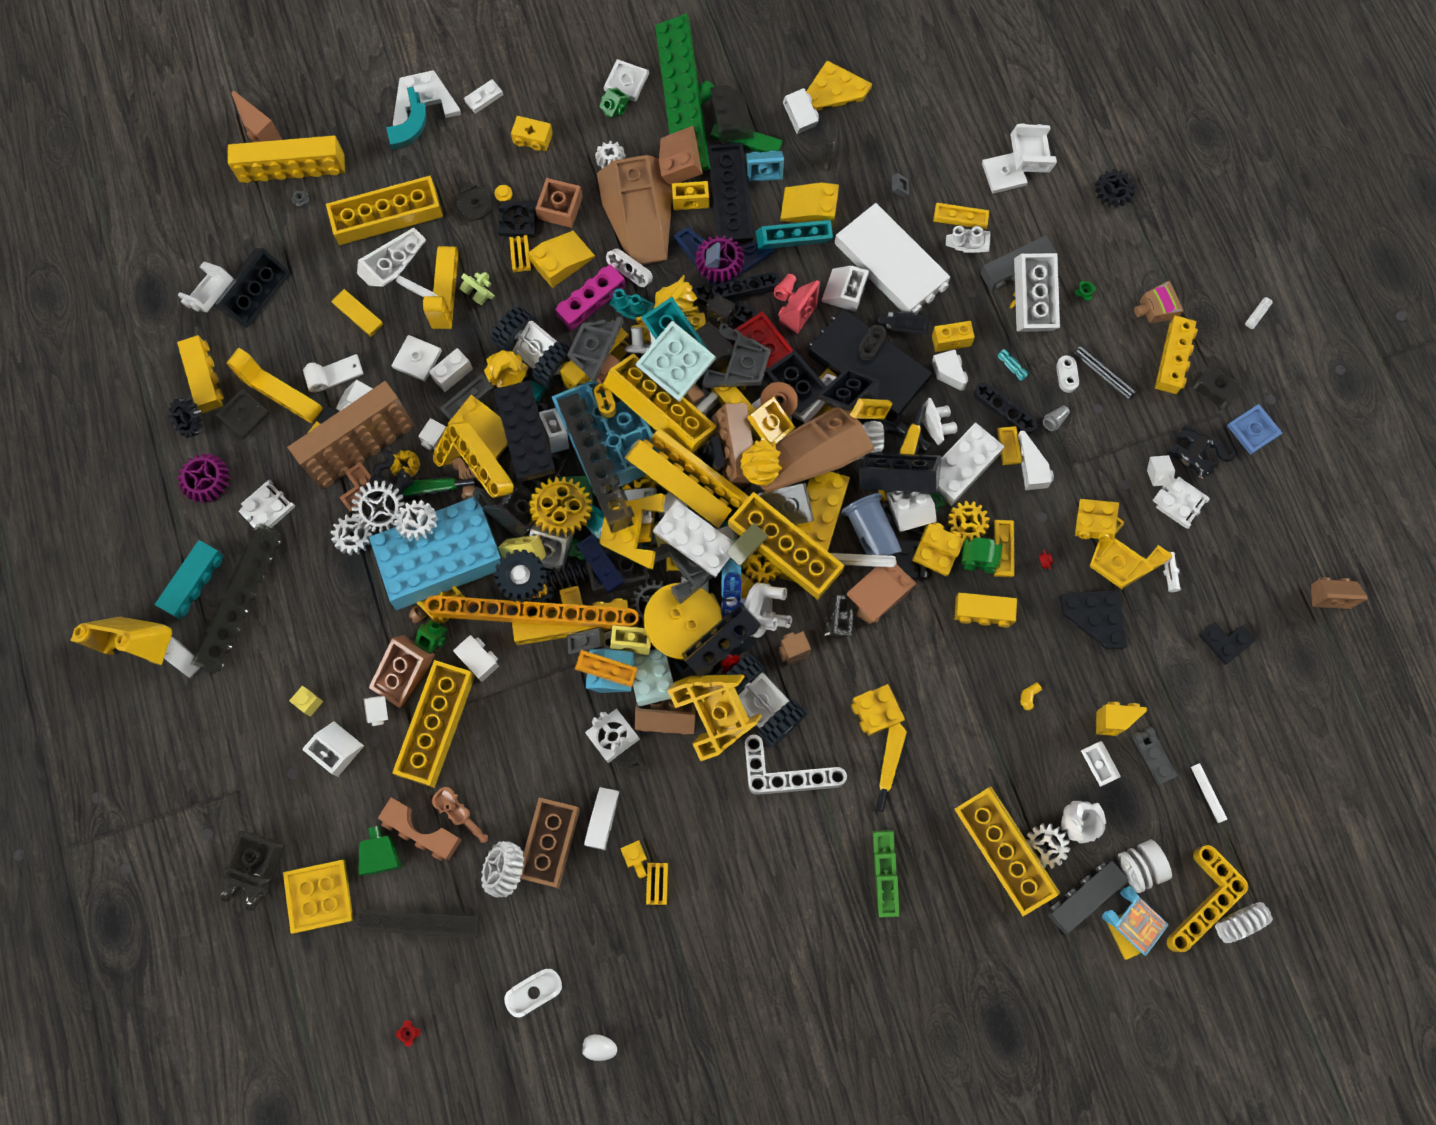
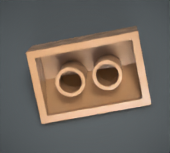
[635,699,697,735]

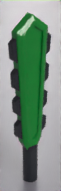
[402,476,477,499]

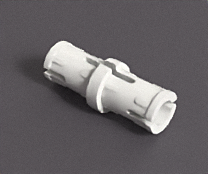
[1163,552,1181,592]

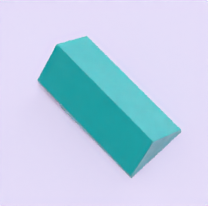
[641,297,709,351]

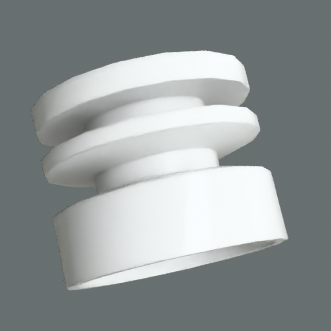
[1118,839,1172,893]

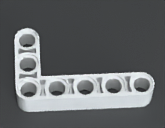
[745,735,847,795]

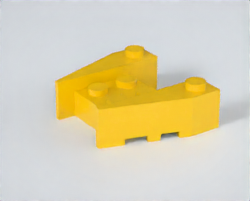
[667,675,762,761]

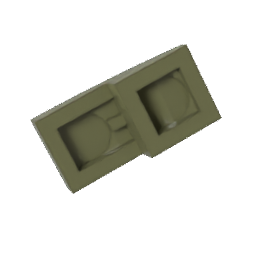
[726,523,768,567]

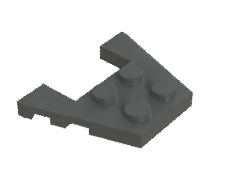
[702,322,771,388]
[643,543,713,604]

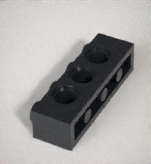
[682,602,761,678]

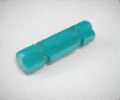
[998,349,1028,381]

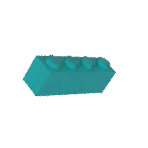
[756,220,833,250]
[154,540,224,620]

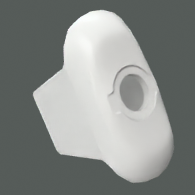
[504,969,562,1017]

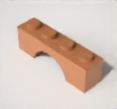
[378,797,462,861]

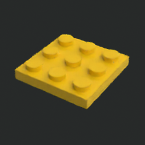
[283,860,354,934]

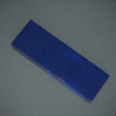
[576,534,625,593]

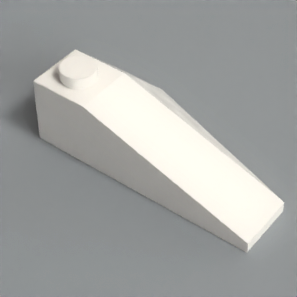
[357,228,426,287]

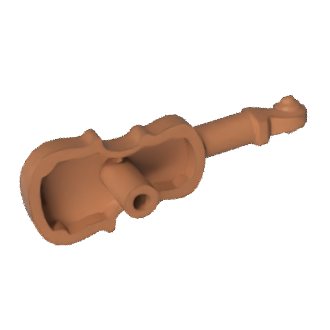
[432,787,488,843]

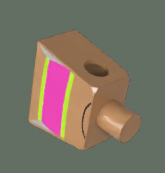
[1134,281,1184,323]

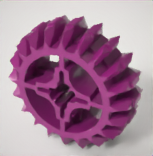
[695,235,744,283]
[177,453,231,503]

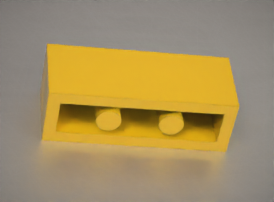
[954,593,1017,627]

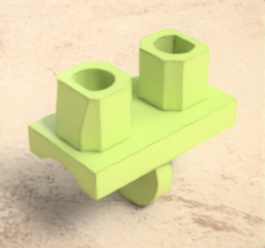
[459,272,495,305]

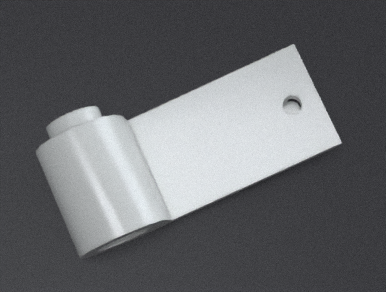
[303,354,364,392]

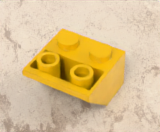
[1096,702,1147,736]

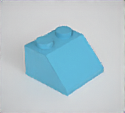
[746,151,784,182]
[586,649,635,693]

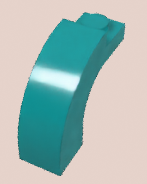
[386,86,426,150]

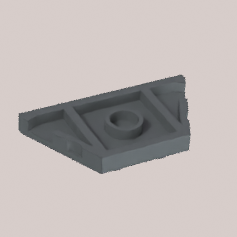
[567,317,624,382]

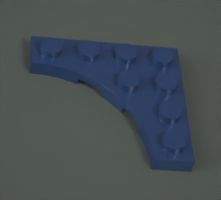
[674,226,774,288]

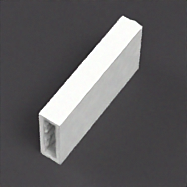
[835,203,950,314]

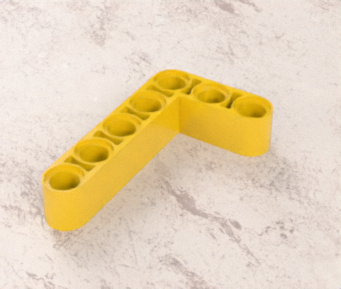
[423,246,458,329]
[227,348,323,424]
[433,421,513,498]
[1167,845,1248,952]

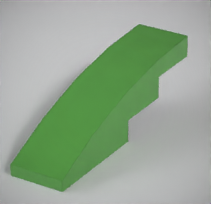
[873,830,899,917]

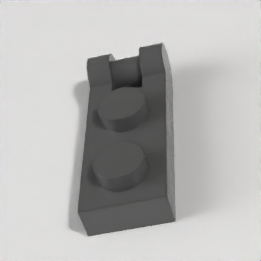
[1132,726,1178,785]

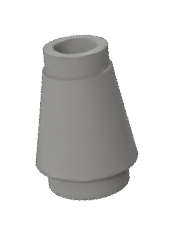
[1043,405,1070,431]

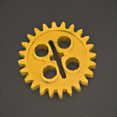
[530,477,592,537]

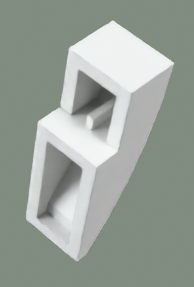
[584,787,619,850]

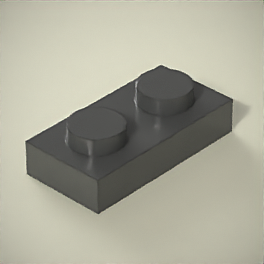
[567,628,605,655]

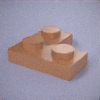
[339,462,371,514]

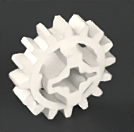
[394,500,438,541]
[331,514,373,556]
[1026,823,1070,869]

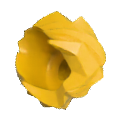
[654,275,697,315]
[484,350,529,388]
[740,437,782,486]

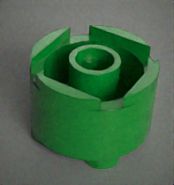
[961,538,1003,573]

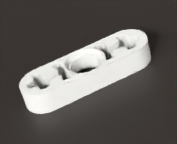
[606,249,653,287]

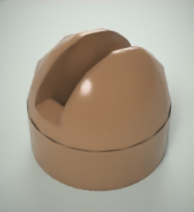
[409,606,426,623]

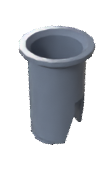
[841,493,902,556]

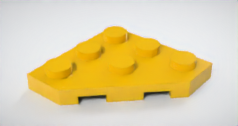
[806,61,872,111]

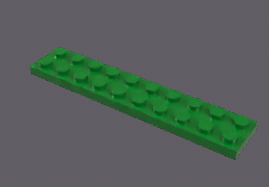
[655,14,710,172]

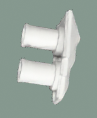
[946,226,990,253]
[625,327,655,354]
[922,398,957,445]

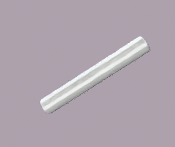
[830,553,897,568]

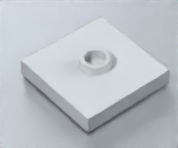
[603,59,649,102]
[982,153,1027,194]
[391,335,442,382]

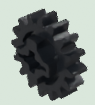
[1095,169,1135,208]
[168,397,204,438]

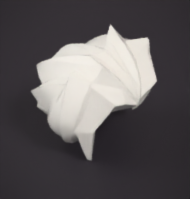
[1061,801,1106,843]

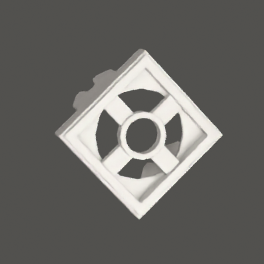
[585,708,640,763]

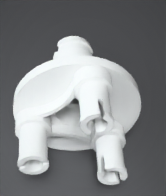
[721,583,792,638]

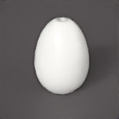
[582,1034,617,1061]

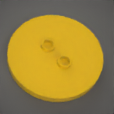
[643,583,722,659]

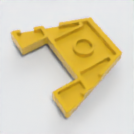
[599,493,665,569]
[1090,517,1173,589]

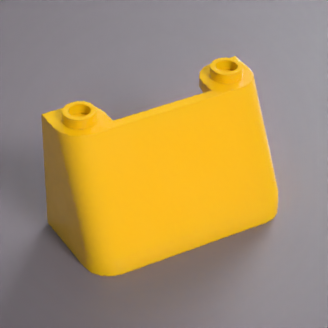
[71,617,172,665]

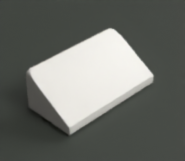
[1081,741,1121,787]

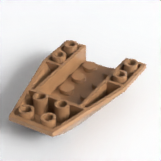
[597,155,673,265]
[759,407,875,493]

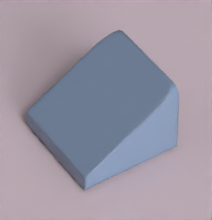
[705,242,721,268]

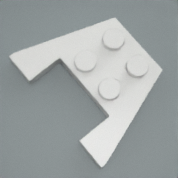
[393,70,461,126]

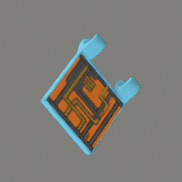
[1102,886,1168,956]

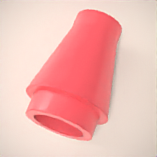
[774,274,797,301]

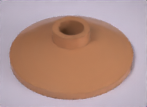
[760,382,798,417]

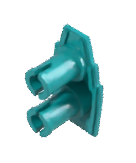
[610,289,655,321]

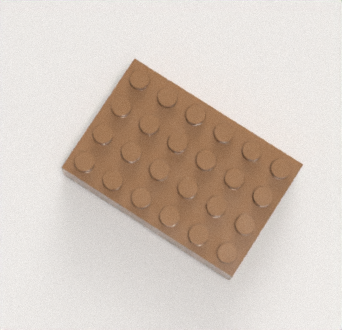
[287,381,415,490]

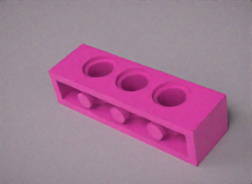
[555,264,626,332]

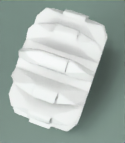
[595,140,626,169]
[864,421,884,453]

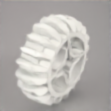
[352,480,405,532]
[481,841,524,898]
[1215,902,1273,943]

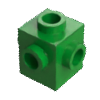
[599,87,630,118]
[414,620,447,654]

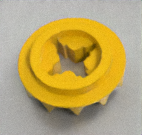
[390,450,420,477]

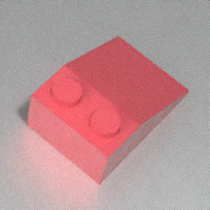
[778,280,820,334]

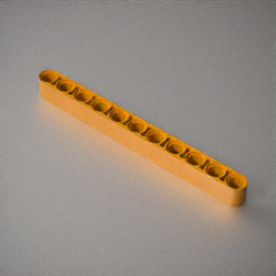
[425,596,640,629]

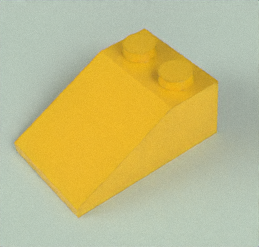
[780,183,839,227]
[528,231,595,288]
[448,395,508,460]

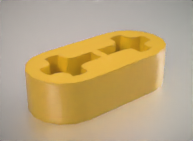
[594,383,617,418]

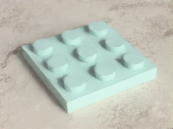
[635,321,716,402]

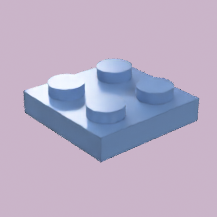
[1227,404,1282,455]

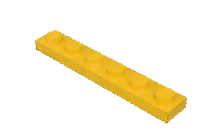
[649,428,749,509]

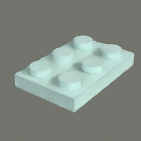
[633,649,673,707]

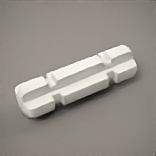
[1245,297,1273,329]

